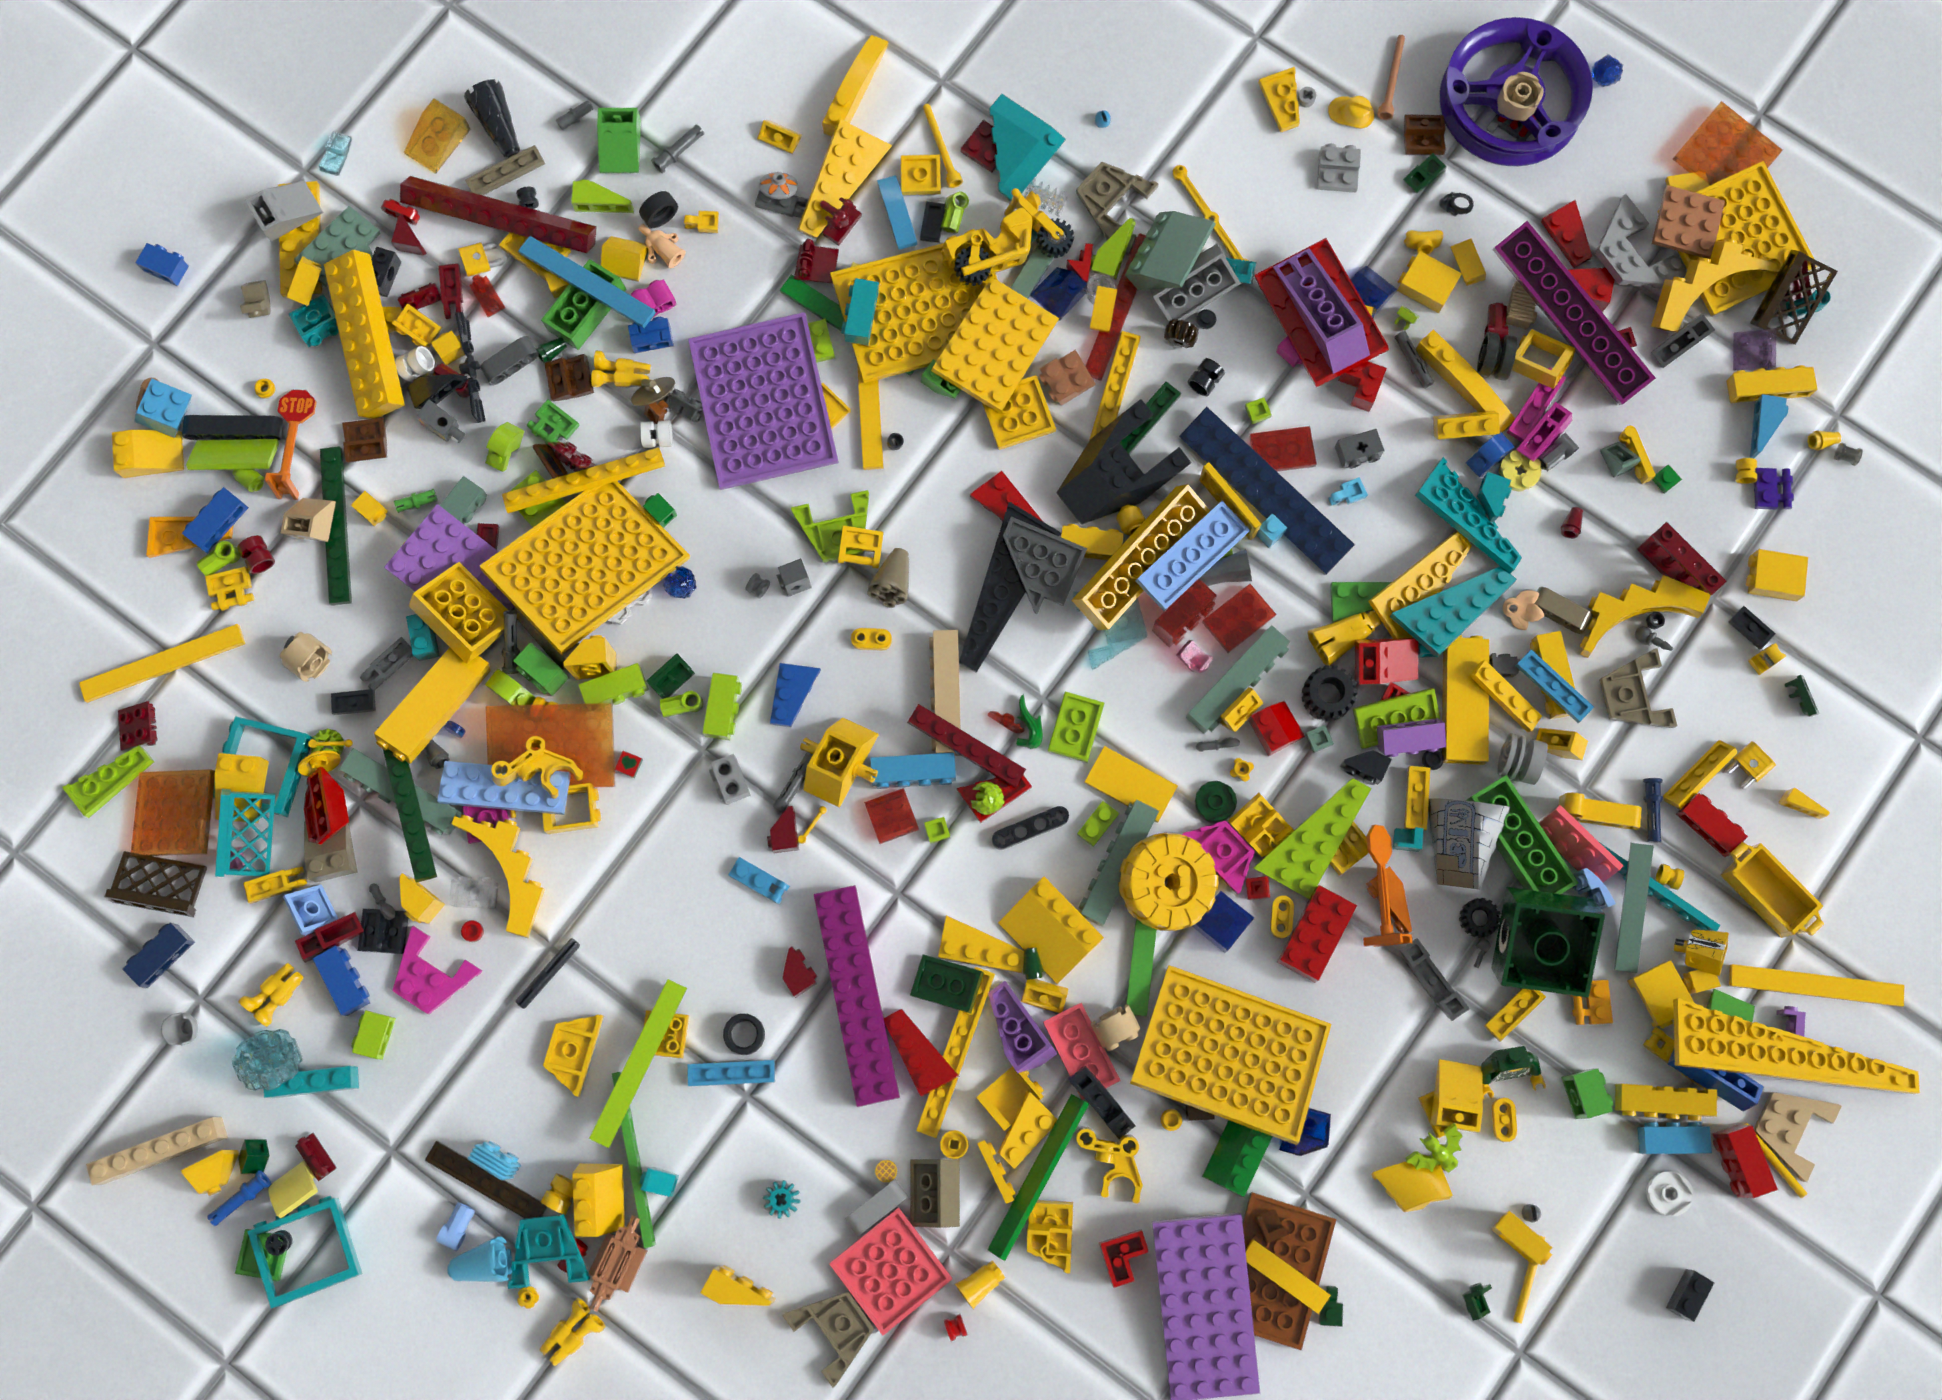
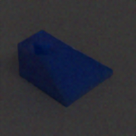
[1030,267,1087,321]
[1279,1108,1331,1156]

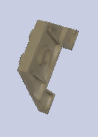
[1076,162,1159,240]
[1599,648,1677,728]
[782,1291,875,1388]

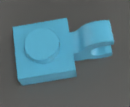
[1328,477,1368,506]

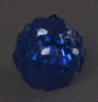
[1591,54,1623,87]
[663,566,697,599]

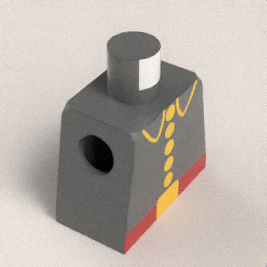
[416,400,465,443]

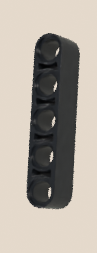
[182,415,283,441]

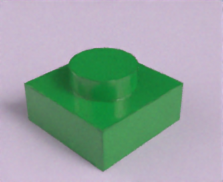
[1652,464,1682,494]

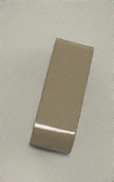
[1534,587,1593,634]

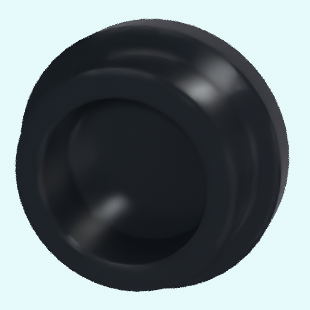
[1196,309,1217,329]
[1422,751,1443,770]

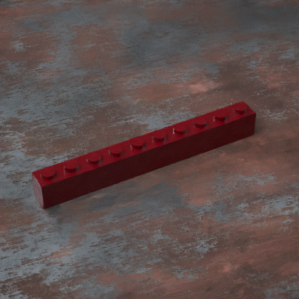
[400,176,597,253]

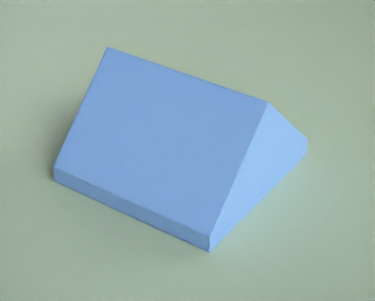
[283,884,338,936]

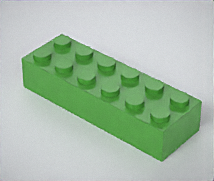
[1465,775,1578,894]

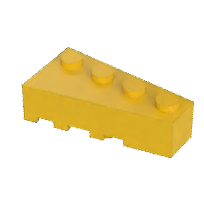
[1615,1084,1717,1121]

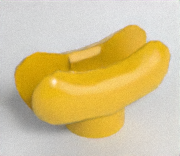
[1404,230,1443,255]

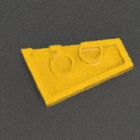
[1258,67,1300,133]
[998,1090,1057,1169]

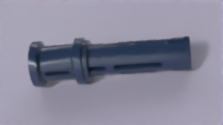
[1643,778,1663,843]

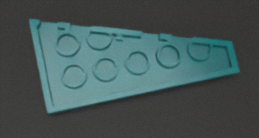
[1415,457,1522,574]

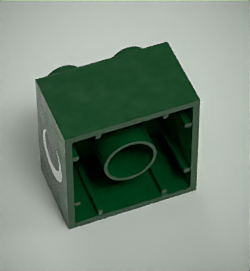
[1491,887,1605,998]

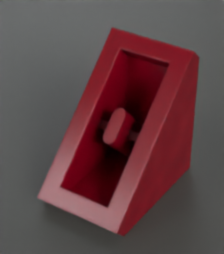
[391,215,427,256]

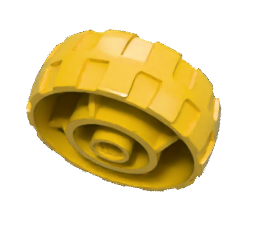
[1118,833,1218,931]

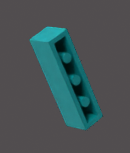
[263,1066,359,1098]

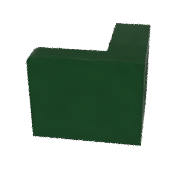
[238,1139,270,1174]

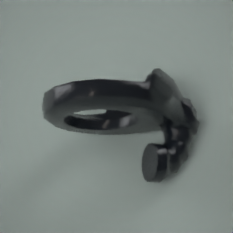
[1439,192,1474,216]

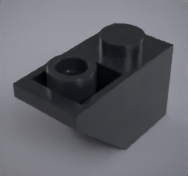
[1340,750,1392,785]

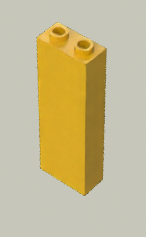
[1442,635,1489,765]
[374,647,491,764]

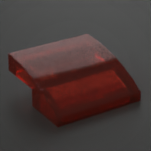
[864,788,919,844]

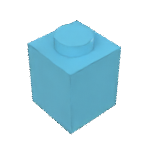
[1256,514,1287,548]

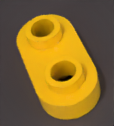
[851,628,892,651]
[1270,895,1294,939]
[1492,1098,1517,1142]

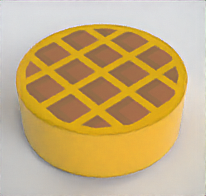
[875,1160,897,1182]

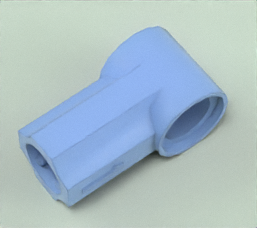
[436,1202,476,1251]

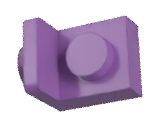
[1776,1006,1806,1037]

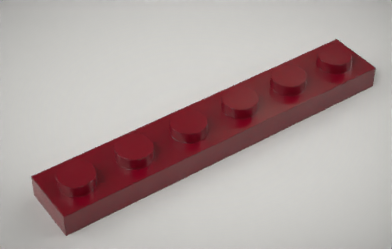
[907,704,1026,788]

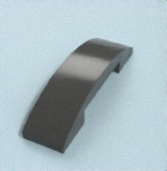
[1399,938,1470,1021]

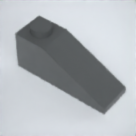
[1651,314,1715,368]

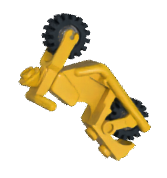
[941,188,1074,286]

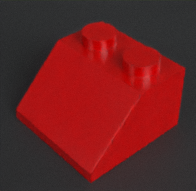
[1248,701,1305,756]

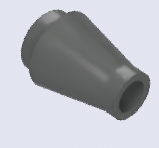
[424,739,450,769]

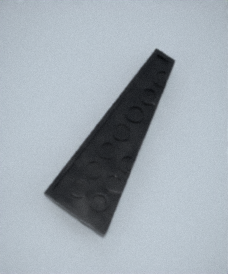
[959,502,1061,673]

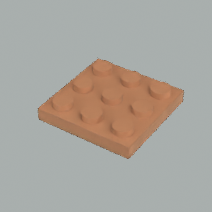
[1652,185,1725,259]

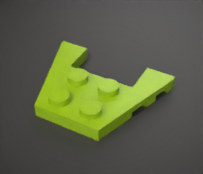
[791,490,869,563]

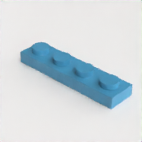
[1515,650,1594,723]
[687,1060,775,1086]

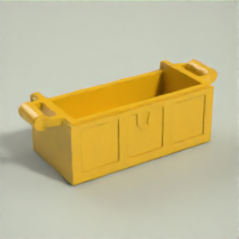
[1720,842,1824,938]

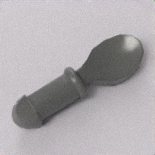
[1196,737,1240,752]
[369,884,395,920]

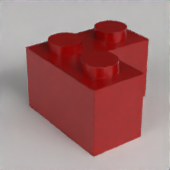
[1338,361,1387,412]
[1099,1229,1149,1288]

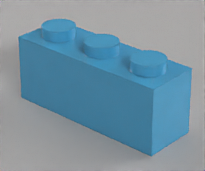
[1637,1122,1712,1154]

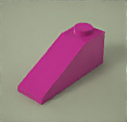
[1517,402,1572,462]

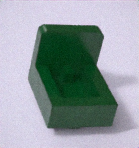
[1463,1283,1492,1321]

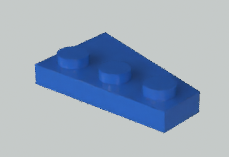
[770,663,821,727]

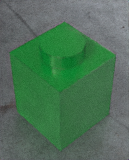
[643,493,677,528]

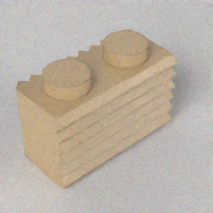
[1506,281,1538,329]

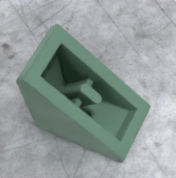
[1600,442,1641,478]

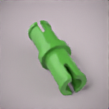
[394,488,438,513]

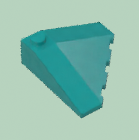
[989,93,1066,201]

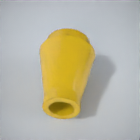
[1807,430,1841,451]

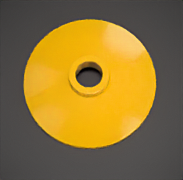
[298,751,341,776]

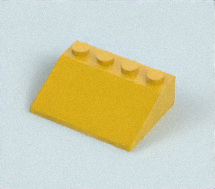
[409,562,508,664]
[998,876,1104,984]

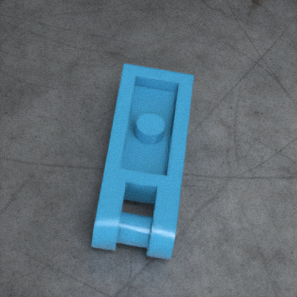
[728,857,790,904]

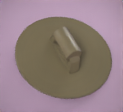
[631,377,675,406]

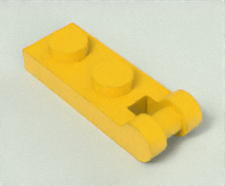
[1618,425,1656,484]

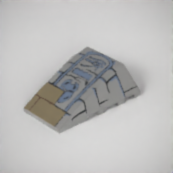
[1428,798,1510,890]

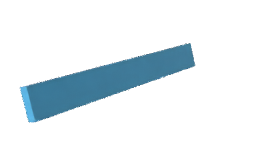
[518,236,656,328]

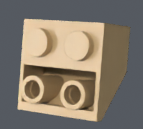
[280,498,336,542]

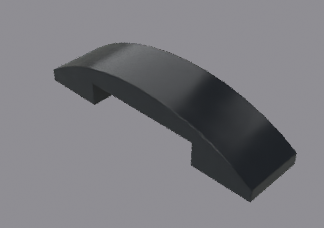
[1068,1065,1136,1139]

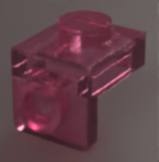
[1176,640,1213,673]

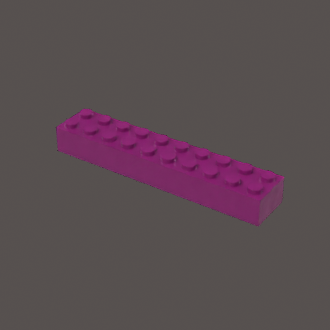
[1492,221,1656,405]
[814,885,900,1107]

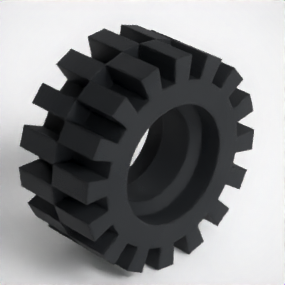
[1459,898,1501,938]

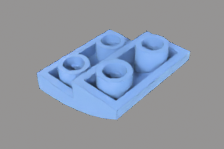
[1573,868,1616,909]

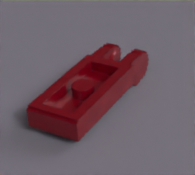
[439,263,463,319]

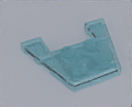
[1073,592,1148,670]

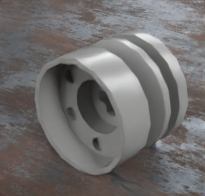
[1498,733,1548,785]

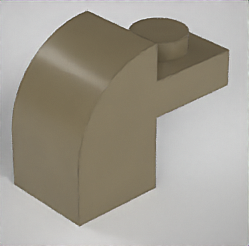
[240,280,271,318]

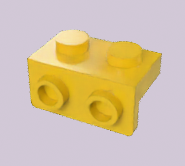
[392,304,442,347]

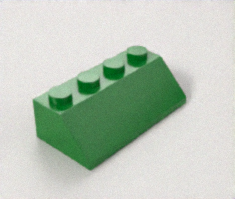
[1202,1120,1273,1197]

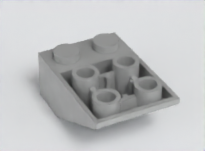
[245,181,323,242]

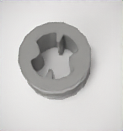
[1298,87,1316,107]

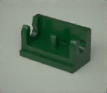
[646,653,695,699]

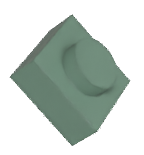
[1305,725,1334,753]

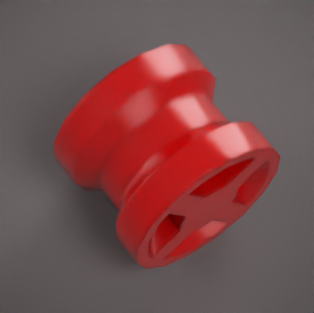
[944,1314,968,1341]

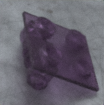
[1733,329,1776,371]

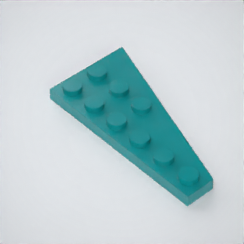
[1390,566,1517,657]

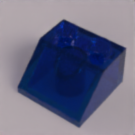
[1351,266,1398,318]

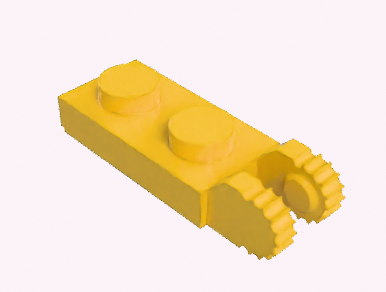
[243,867,307,904]

